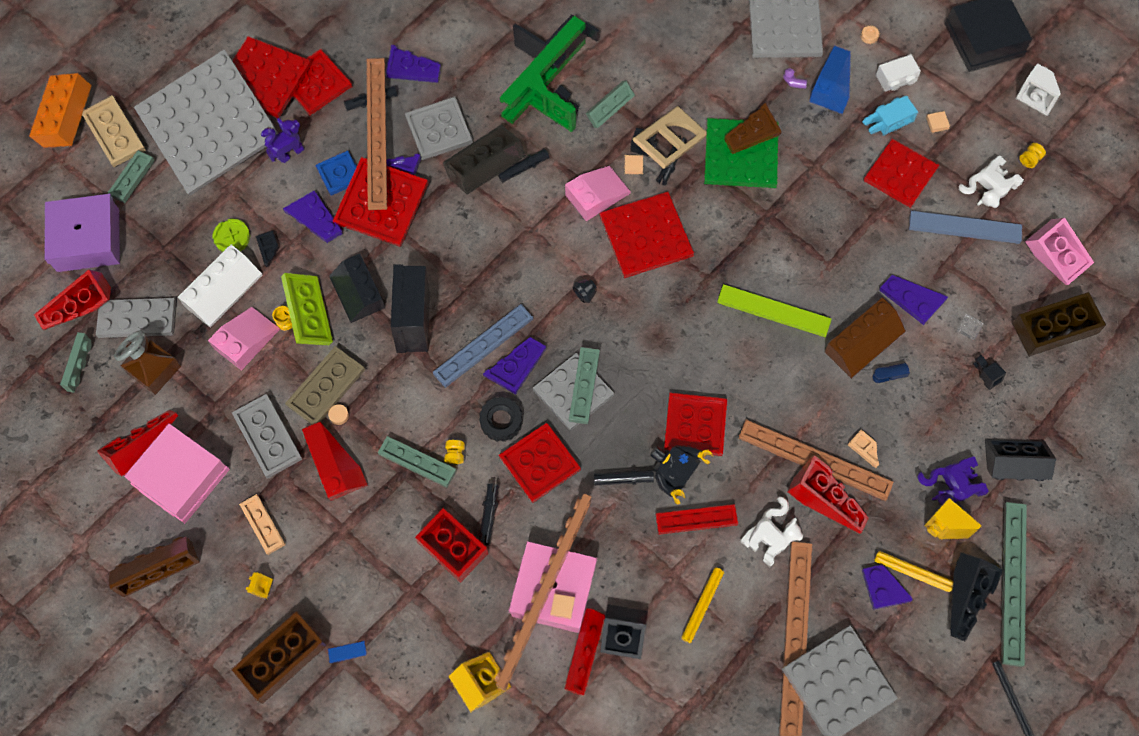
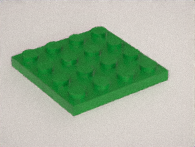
[704,118,779,188]

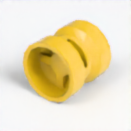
[1020,143,1046,168]
[272,306,292,331]
[444,440,465,464]

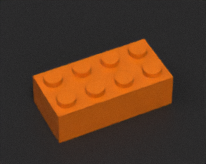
[29,73,92,148]

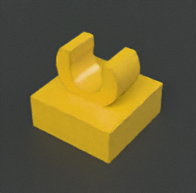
[246,572,273,599]

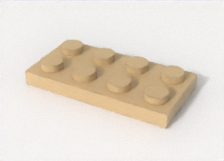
[82,96,146,167]

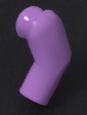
[783,69,807,89]

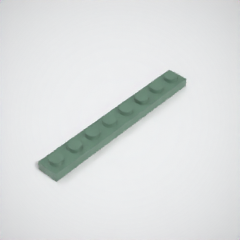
[1001,502,1027,667]

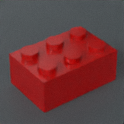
[415,508,489,583]

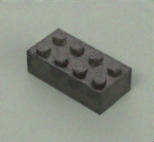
[442,125,526,195]

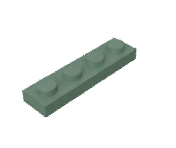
[569,347,600,424]
[378,436,457,488]

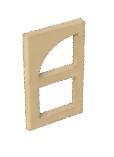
[633,106,707,169]

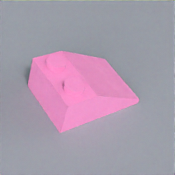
[565,166,631,221]
[1025,218,1094,285]
[208,307,280,371]

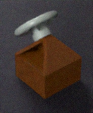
[114,330,181,395]

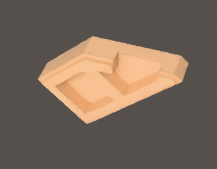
[848,430,879,469]

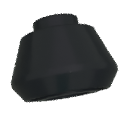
[572,279,597,303]

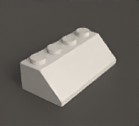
[178,245,262,328]

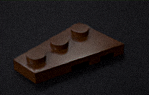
[724,103,782,154]

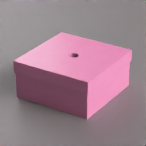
[124,424,230,524]
[509,542,597,633]

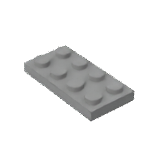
[96,298,176,338]
[232,394,302,479]

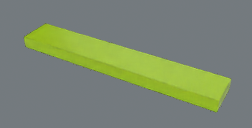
[717,284,832,338]

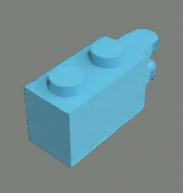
[863,96,918,135]

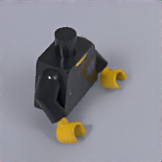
[650,445,713,504]

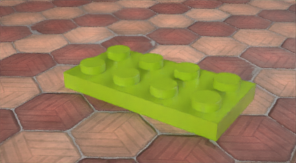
[281,273,333,346]

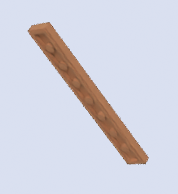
[738,420,894,501]

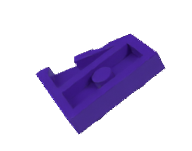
[862,565,913,610]

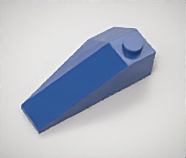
[810,46,851,114]

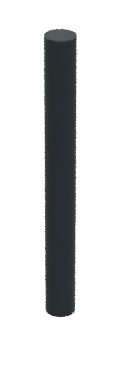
[992,661,1034,736]

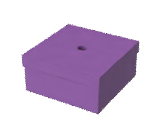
[45,194,120,272]

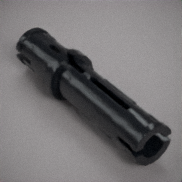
[343,86,397,111]
[656,136,687,185]
[497,148,550,183]
[594,469,654,486]
[479,483,500,545]

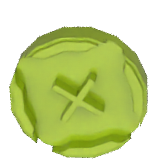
[212,219,250,252]

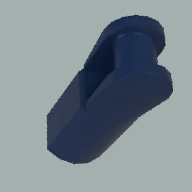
[872,363,910,383]

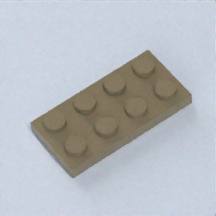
[285,346,365,425]

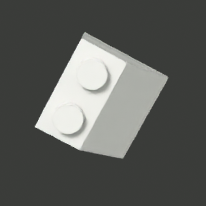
[1016,64,1061,116]

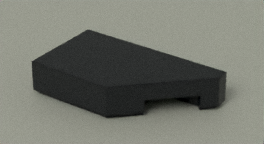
[255,230,279,267]

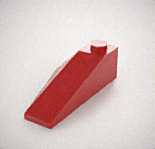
[34,269,111,330]
[97,410,178,476]
[302,422,368,501]
[787,455,869,534]

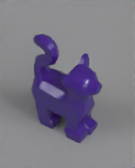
[261,118,305,163]
[917,456,989,506]

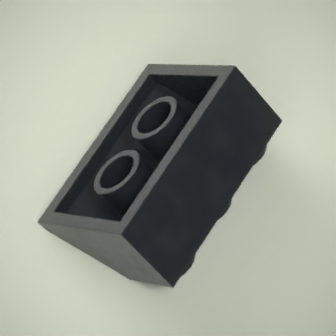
[329,253,385,323]
[985,439,1056,481]

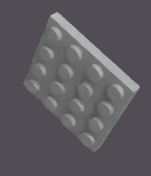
[749,0,823,58]
[782,625,898,736]

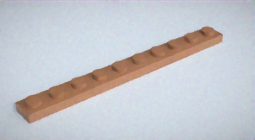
[367,58,387,210]
[495,494,591,691]
[779,542,812,736]

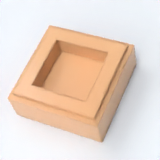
[926,111,950,133]
[625,155,643,174]
[550,594,575,619]

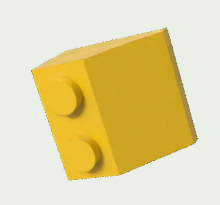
[924,498,982,539]
[448,652,511,712]

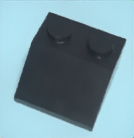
[600,604,648,659]

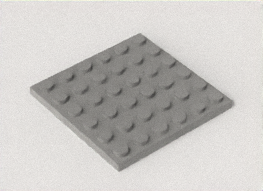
[134,49,278,195]

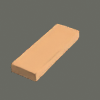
[239,494,286,555]

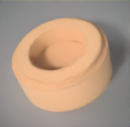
[861,26,879,44]
[328,405,349,425]

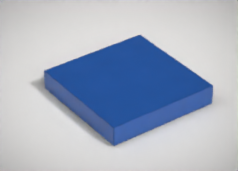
[315,151,356,196]

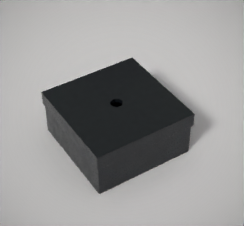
[944,0,1032,72]
[391,264,430,353]

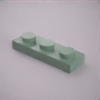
[586,81,635,128]
[108,150,155,203]
[60,332,92,393]

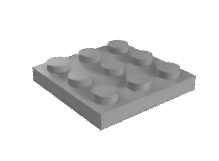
[405,97,473,160]
[533,353,614,432]

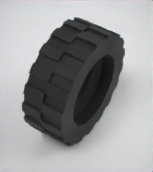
[479,397,523,442]

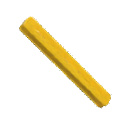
[874,551,953,592]
[682,567,724,643]

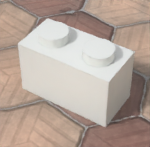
[876,55,921,92]

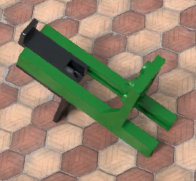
[499,14,599,132]

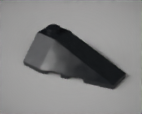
[950,553,1003,642]

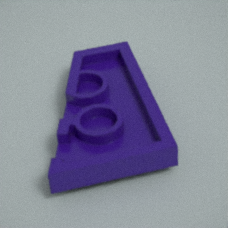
[386,45,441,83]
[283,191,343,243]
[879,275,948,325]
[483,337,546,395]

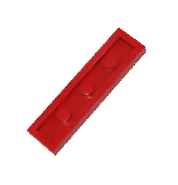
[655,504,738,535]
[564,608,606,696]

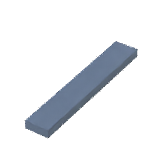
[909,211,1022,244]
[433,304,533,388]

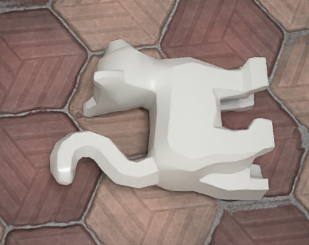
[958,156,1024,208]
[740,497,804,567]

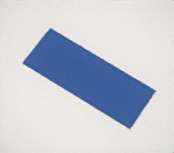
[328,641,366,663]

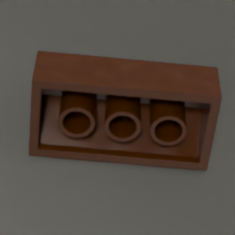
[825,297,906,379]
[109,537,200,597]

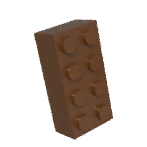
[231,612,327,704]

